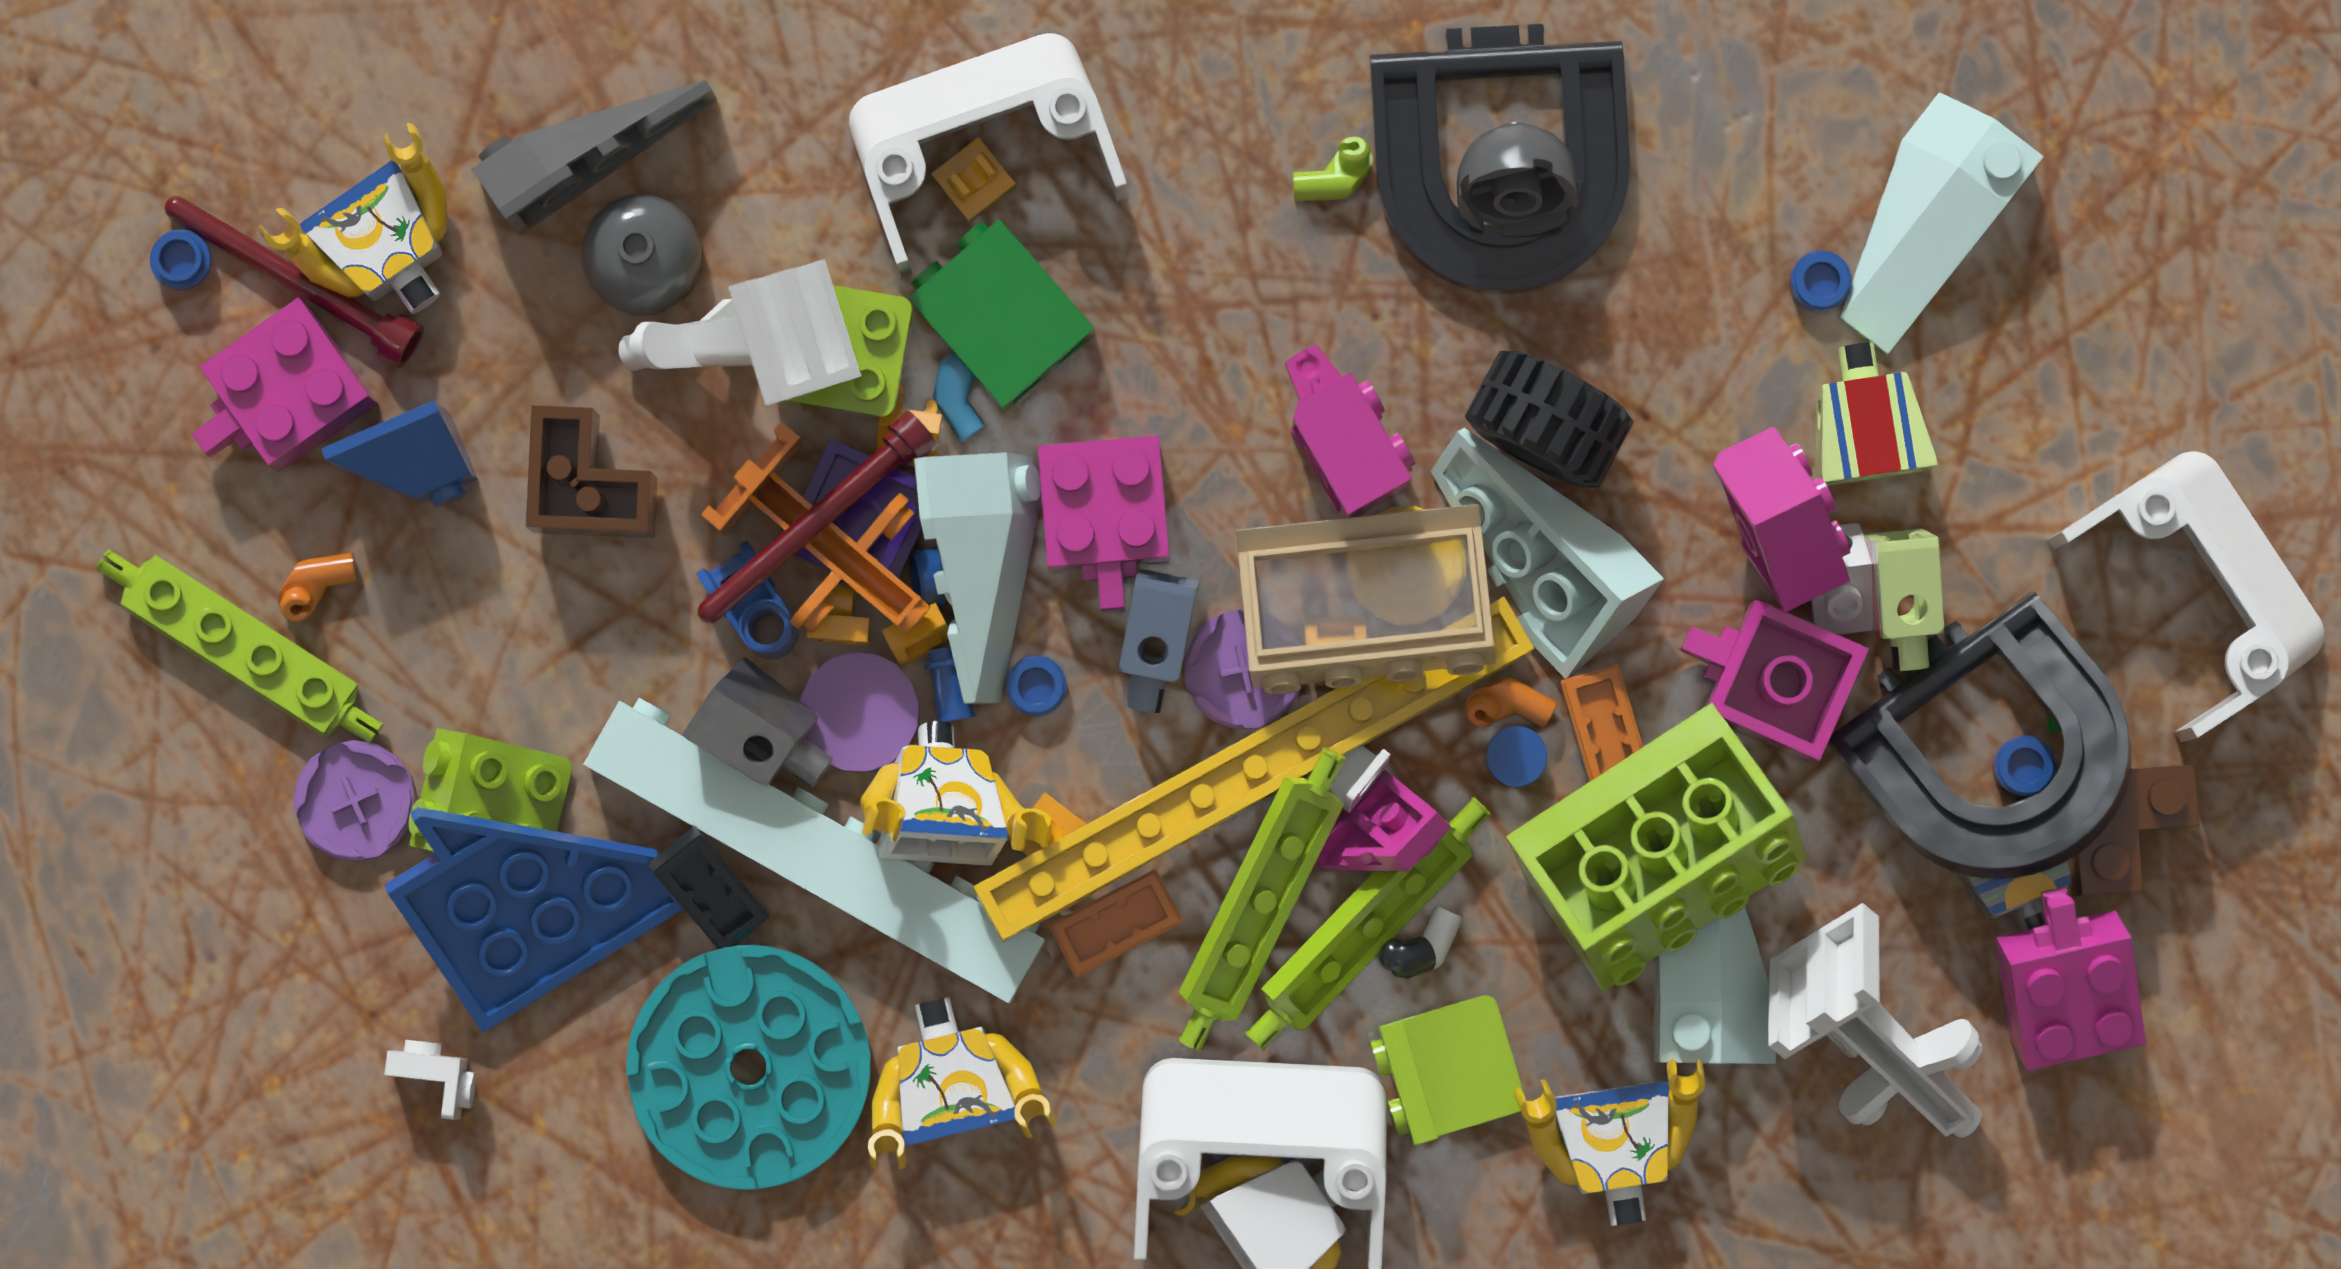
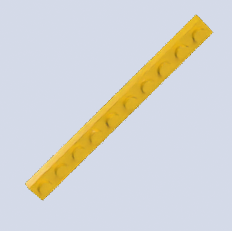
[973,597,1535,943]

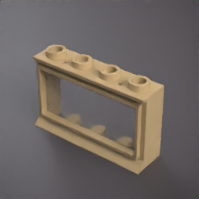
[1236,504,1496,695]

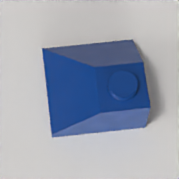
[321,400,478,507]

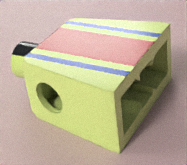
[1815,342,1938,486]
[1863,528,1944,671]

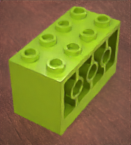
[1506,703,1807,991]

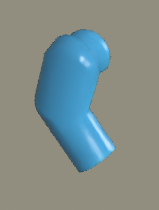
[933,352,986,443]

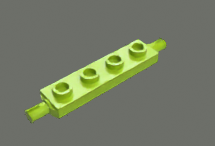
[96,549,384,743]
[1178,747,1346,1051]
[1245,797,1492,1051]

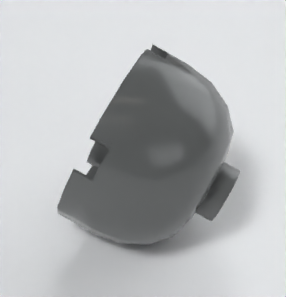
[1456,122,1579,237]
[582,194,703,315]

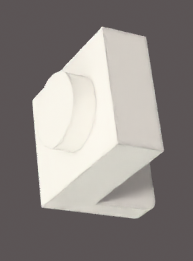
[384,1040,476,1120]

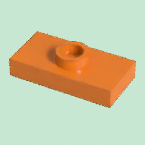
[1559,664,1643,782]
[1048,868,1184,979]

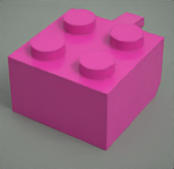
[191,297,379,471]
[1285,344,1415,519]
[1713,426,1851,613]
[1038,435,1169,612]
[1680,600,1869,764]
[1995,887,2146,1071]

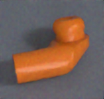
[278,552,358,622]
[1466,677,1558,729]

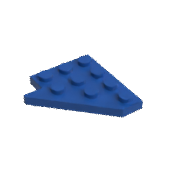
[385,807,683,1032]

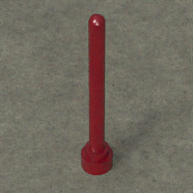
[164,196,424,368]
[698,410,938,624]

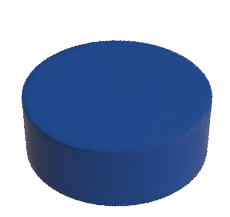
[1789,250,1852,313]
[909,547,946,608]
[1006,655,1067,717]
[1485,726,1547,787]
[1992,736,2056,797]

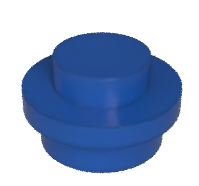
[150,230,212,291]

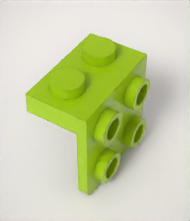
[777,285,913,418]
[409,728,572,852]
[1370,995,1526,1145]

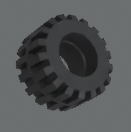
[1465,351,1634,488]

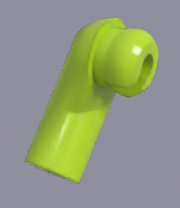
[1293,137,1373,202]

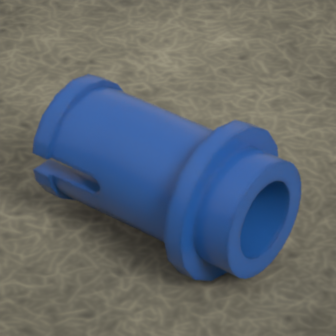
[923,647,976,722]

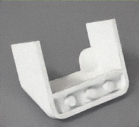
[849,33,1128,277]
[2047,452,2324,742]
[1134,1058,1387,1269]

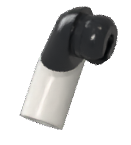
[1379,906,1463,979]

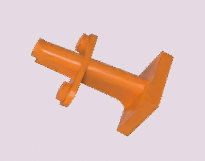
[701,421,931,635]

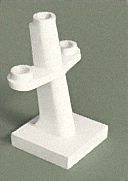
[619,259,861,406]
[1768,903,1982,1138]

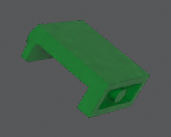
[908,219,1096,414]

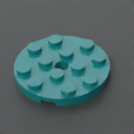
[626,945,871,1190]

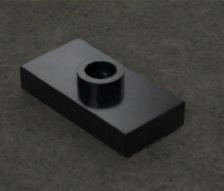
[647,826,770,949]

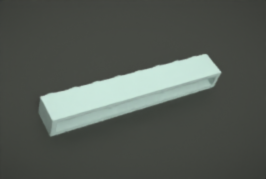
[583,698,1046,1004]

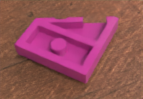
[1315,770,1451,871]

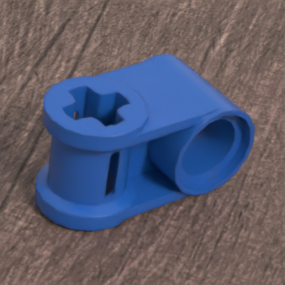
[696,540,798,659]

